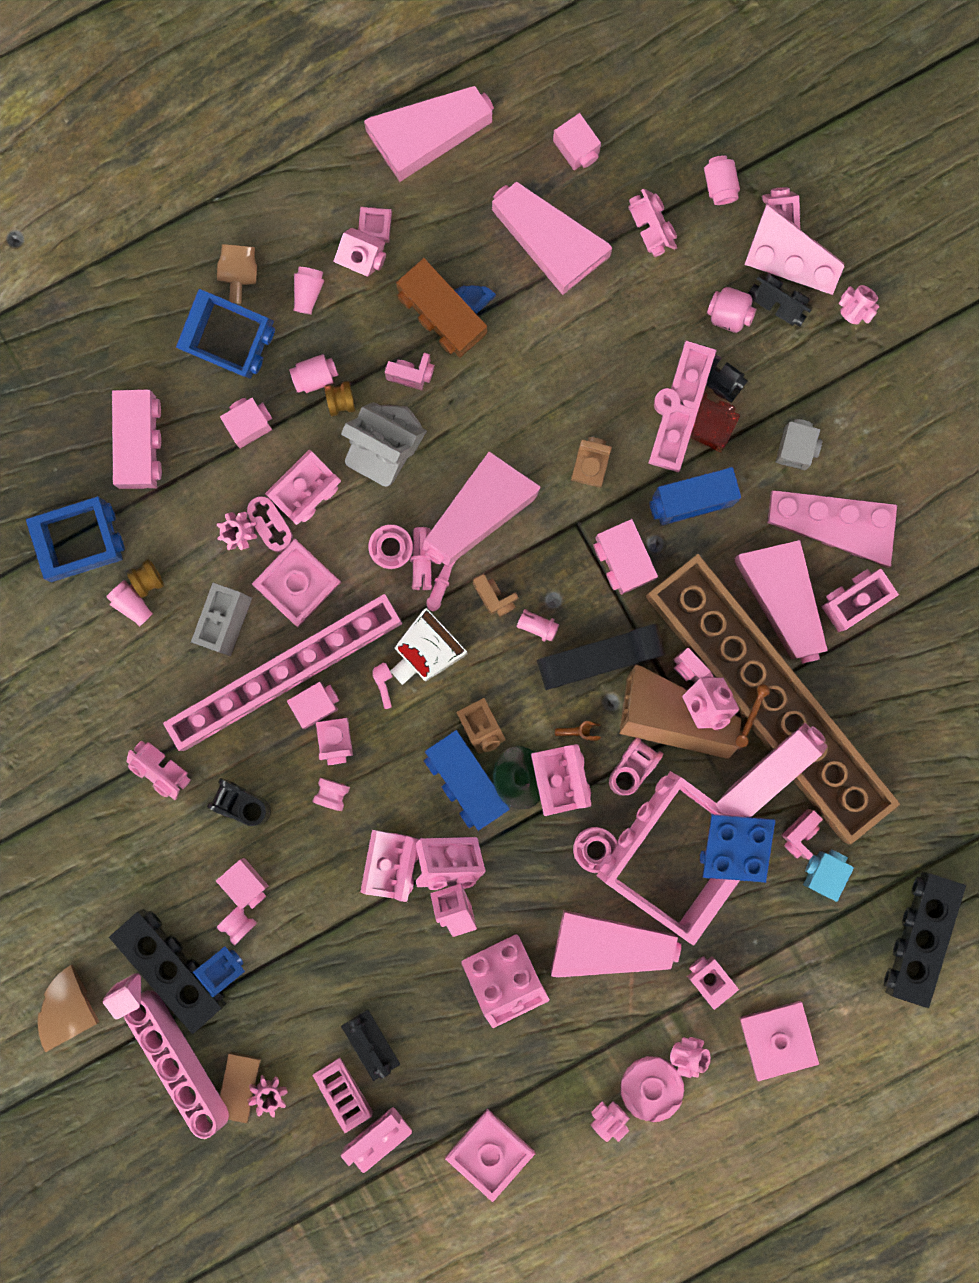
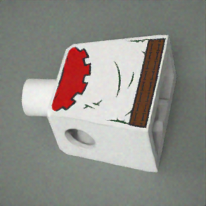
[390,608,468,685]

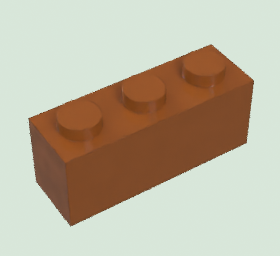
[396,258,487,358]

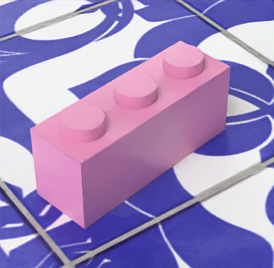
[112,390,162,489]

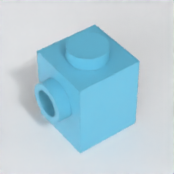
[803,849,854,902]

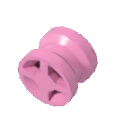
[312,778,350,811]
[217,907,257,946]

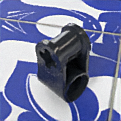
[207,778,271,826]

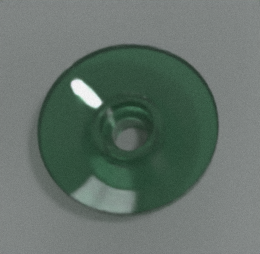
[493,746,540,810]

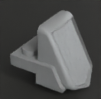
[341,402,427,487]

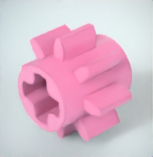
[839,285,879,325]
[217,512,257,550]
[670,1037,711,1078]
[247,1075,288,1117]
[590,1101,630,1142]

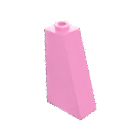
[364,86,494,182]
[492,182,612,295]
[422,452,541,566]
[734,540,828,664]
[715,723,828,817]
[550,910,681,977]

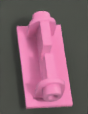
[629,189,677,257]
[126,741,191,800]

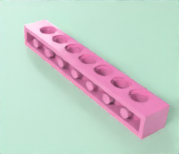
[163,594,402,751]

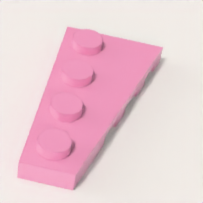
[767,491,897,568]

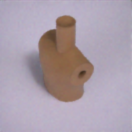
[217,245,257,304]

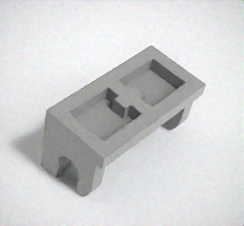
[191,583,252,656]

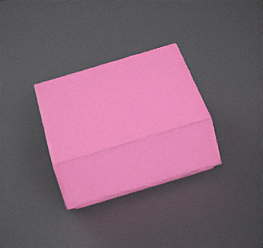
[358,207,392,243]

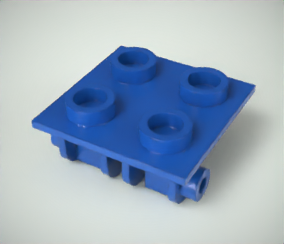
[700,814,775,882]

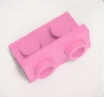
[415,837,486,890]
[341,1107,412,1173]

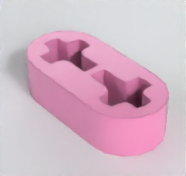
[247,497,293,552]

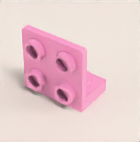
[462,934,550,1028]

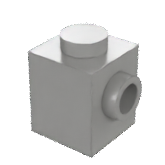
[775,419,822,470]

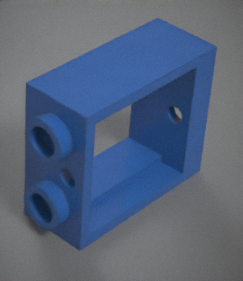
[176,289,275,378]
[649,467,741,526]
[26,497,125,582]

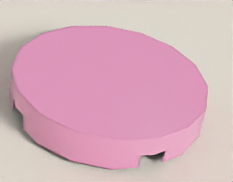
[621,1056,684,1122]

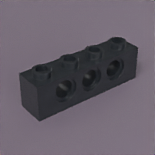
[884,871,966,1008]
[109,909,226,1034]

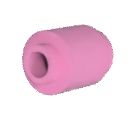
[704,156,740,205]
[289,354,338,393]

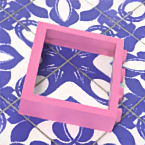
[596,771,740,946]

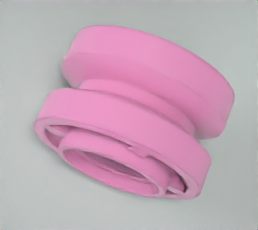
[368,525,413,569]
[573,827,618,873]

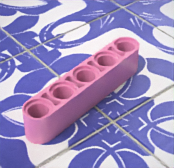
[124,990,229,1139]

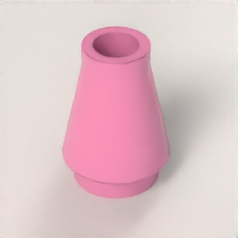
[293,266,325,315]
[106,580,153,627]

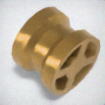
[324,381,356,417]
[126,559,164,598]

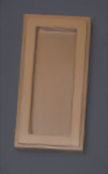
[220,1052,261,1123]

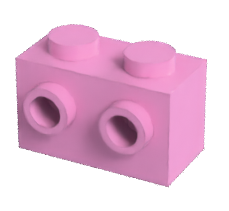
[593,519,658,595]
[821,569,899,632]

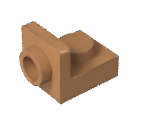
[571,437,612,488]
[473,574,519,617]
[456,698,506,754]

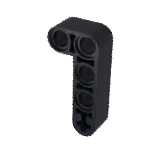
[537,623,666,690]

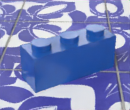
[424,730,510,831]

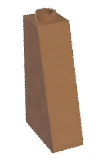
[619,665,743,759]

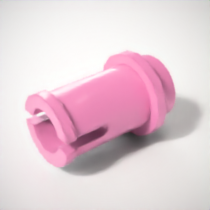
[517,609,559,642]

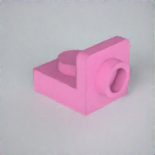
[762,187,800,229]
[385,353,435,390]
[316,718,353,765]
[781,809,823,860]

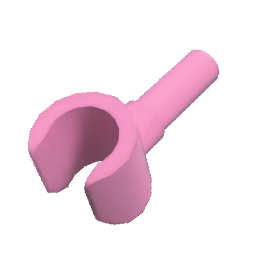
[372,663,393,709]

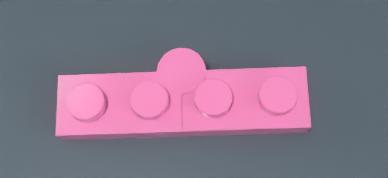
[648,341,716,473]

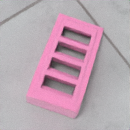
[313,1058,373,1133]

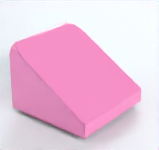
[102,973,141,1019]

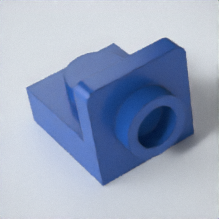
[193,947,245,997]

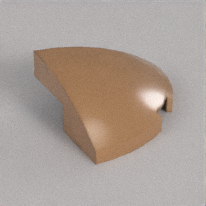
[38,965,100,1052]

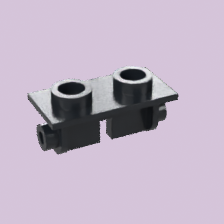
[748,273,813,327]
[704,345,748,403]
[341,1010,401,1081]

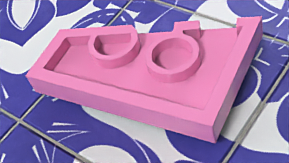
[745,203,844,295]

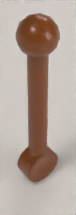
[736,684,770,748]

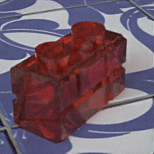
[690,392,740,453]

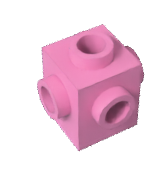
[682,678,740,730]

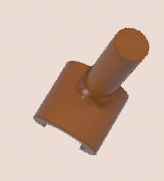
[555,721,601,741]

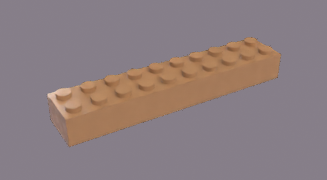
[645,554,900,845]

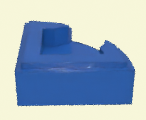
[454,285,496,314]

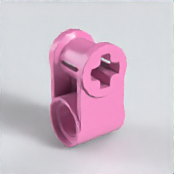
[609,738,664,796]

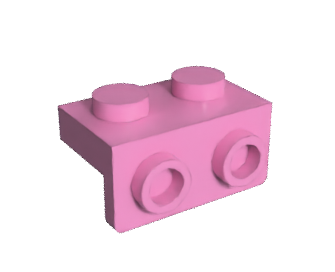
[265,450,341,525]
[531,744,591,816]
[360,830,419,902]

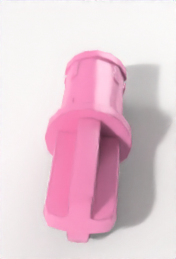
[410,527,433,590]

